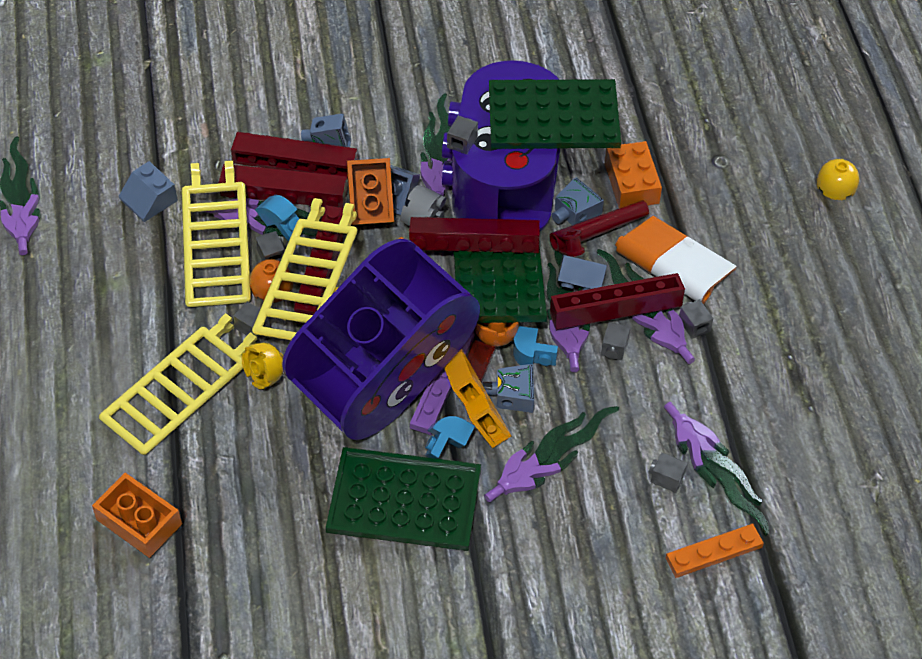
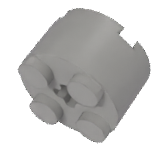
[400,185,446,226]

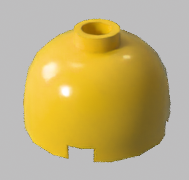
[816,159,859,200]
[241,343,284,389]

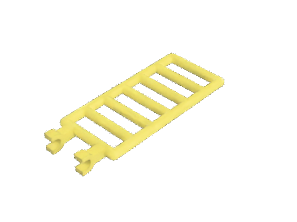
[182,161,251,307]
[252,198,358,340]
[99,313,257,455]

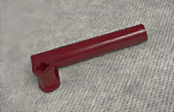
[549,200,649,257]

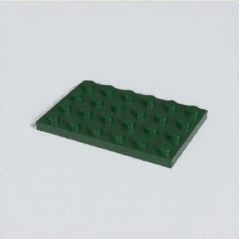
[489,79,621,149]
[454,247,547,323]
[325,447,481,551]

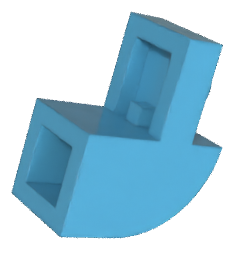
[255,195,299,241]
[513,326,558,366]
[425,416,475,459]

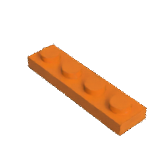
[665,524,764,578]

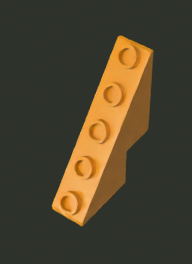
[444,349,512,448]

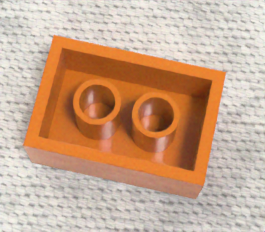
[604,141,662,208]
[347,158,394,225]
[92,473,182,558]

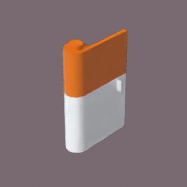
[615,216,737,304]

